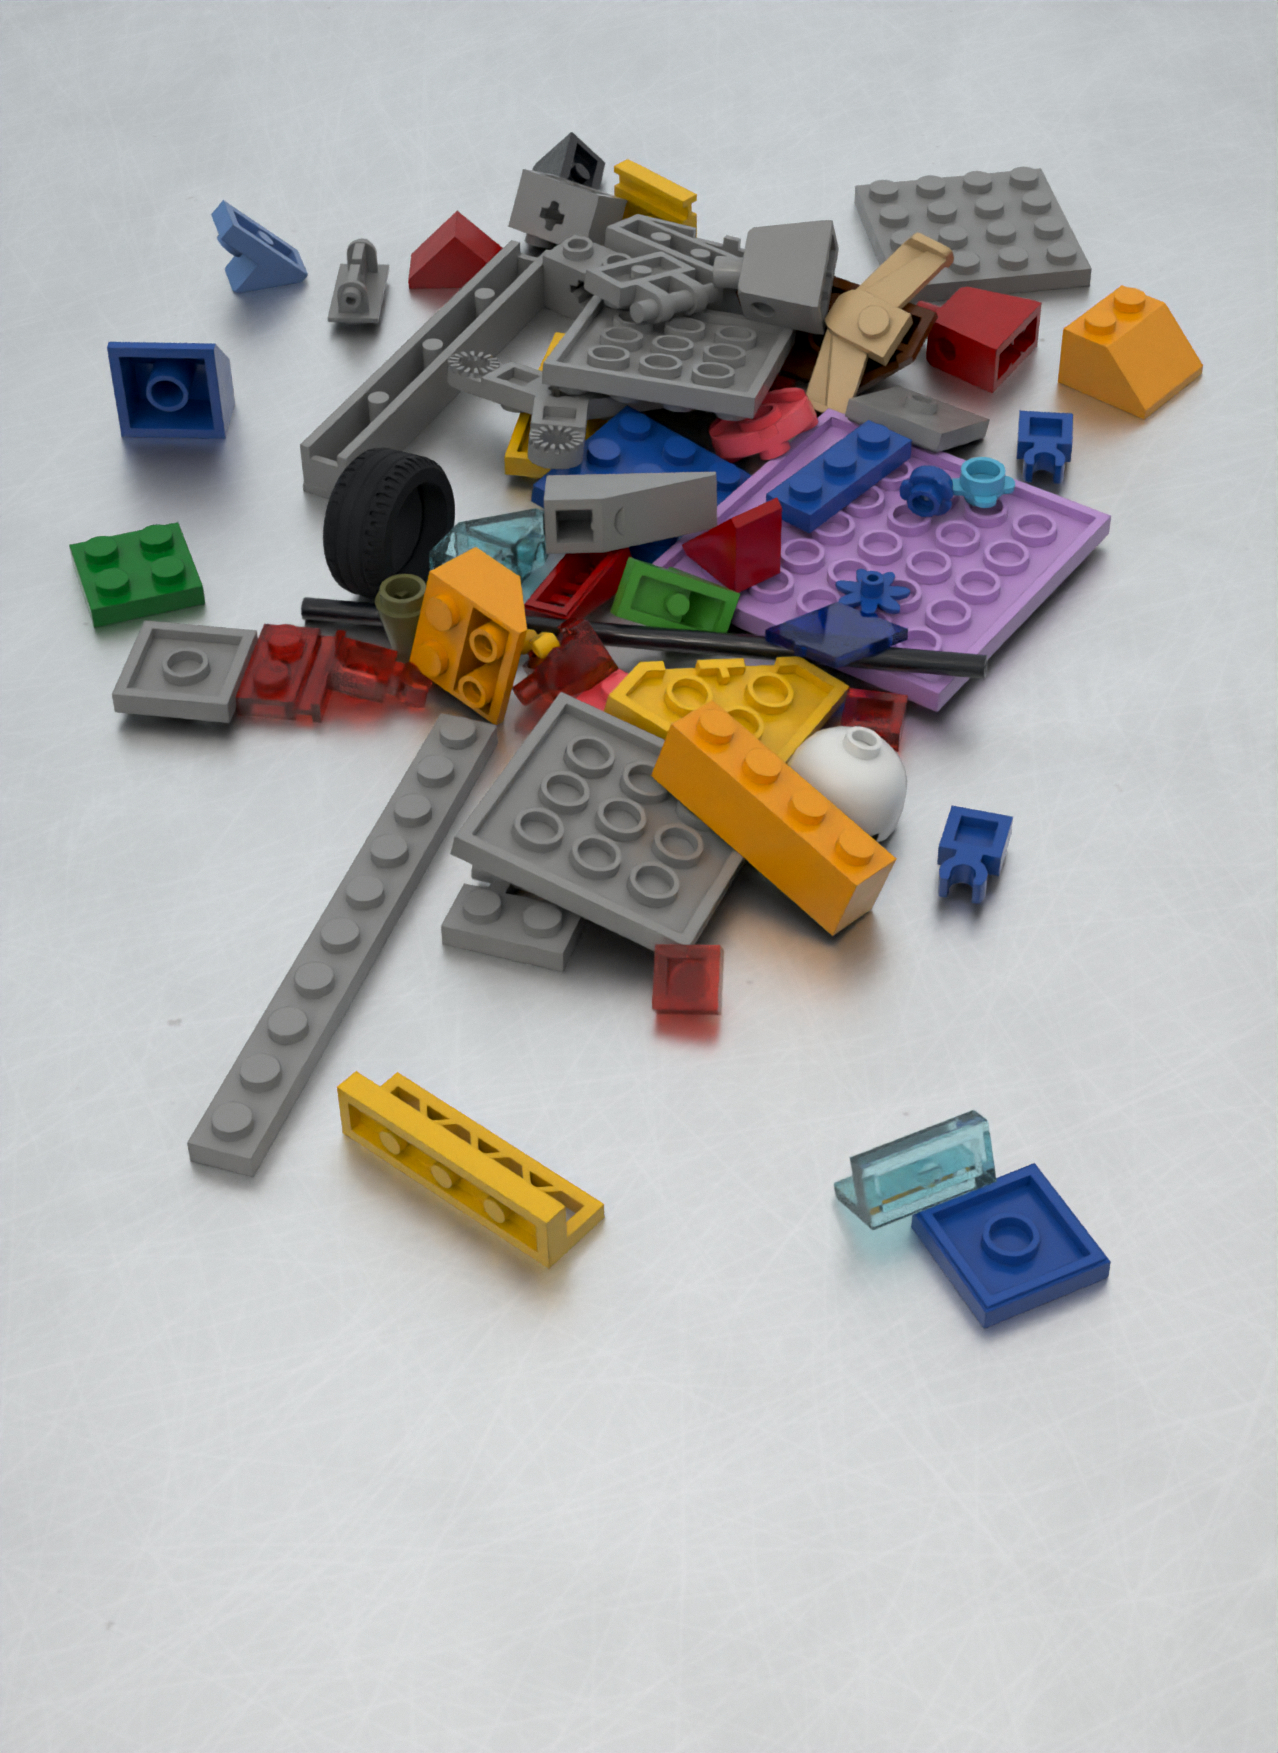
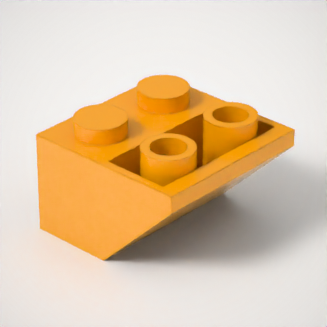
[409,547,527,725]

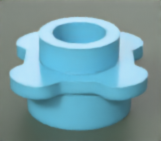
[952,457,1015,508]

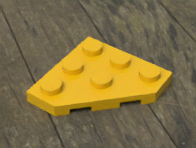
[604,656,850,765]

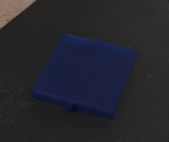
[765,602,908,669]

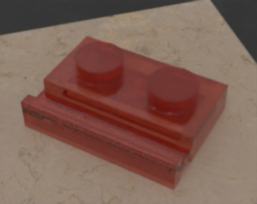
[235,624,348,723]

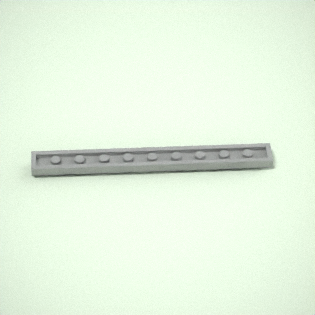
[187,713,498,1177]

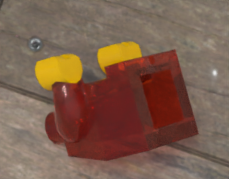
[512,617,619,707]

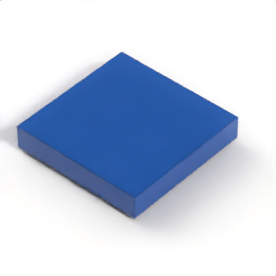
[911,1163,1111,1329]

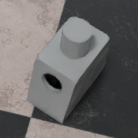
[713,220,839,335]

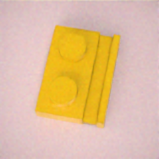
[614,159,697,237]

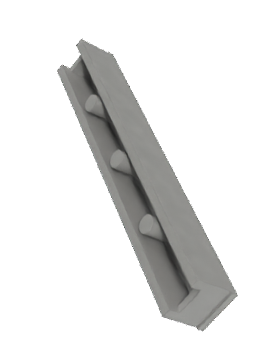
[300,240,550,499]

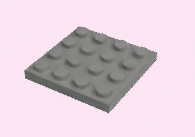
[854,167,1092,303]
[542,295,796,421]
[450,692,746,965]

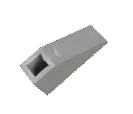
[544,472,717,554]

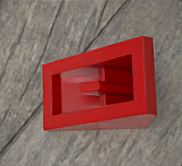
[408,210,503,289]
[682,497,782,593]

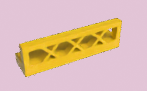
[337,1071,605,1269]

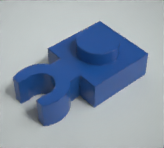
[1016,410,1073,484]
[937,805,1013,904]

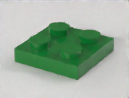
[69,522,205,628]

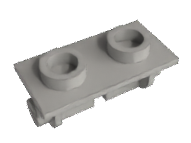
[328,238,389,326]

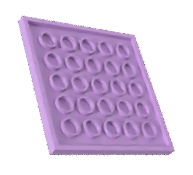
[652,408,1111,712]

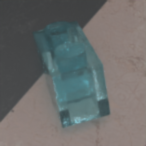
[429,508,549,584]

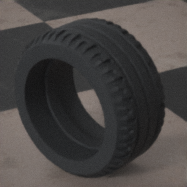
[323,447,455,599]

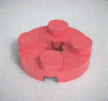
[709,387,818,463]

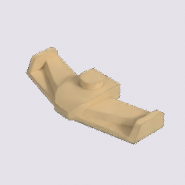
[805,232,954,418]

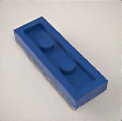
[766,420,912,534]

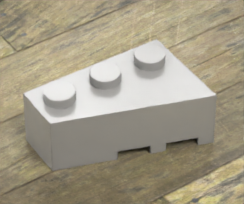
[604,214,745,315]

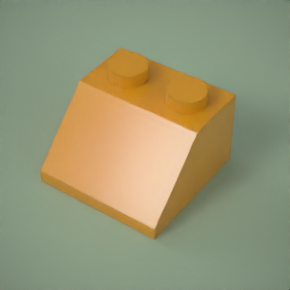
[1058,285,1203,420]

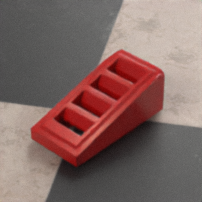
[524,547,632,620]

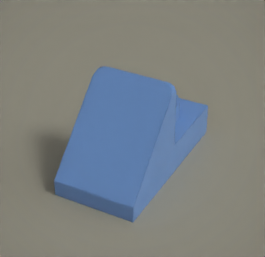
[211,200,308,293]

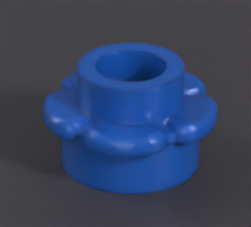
[900,465,954,517]

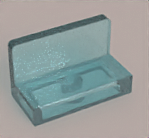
[834,1110,997,1230]

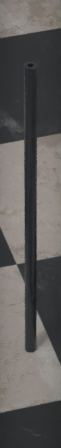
[301,597,987,679]

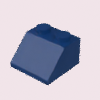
[107,342,235,439]

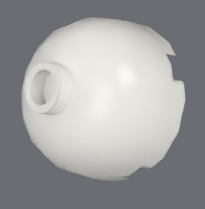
[788,726,907,842]

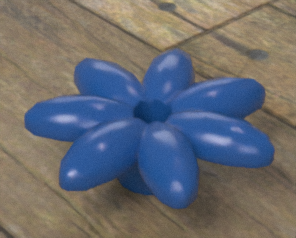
[835,569,910,619]

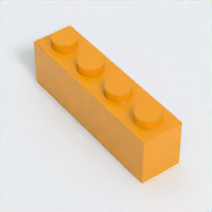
[651,700,897,936]

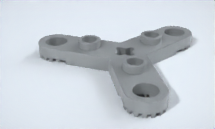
[447,351,664,469]

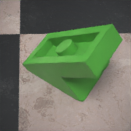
[610,557,740,633]

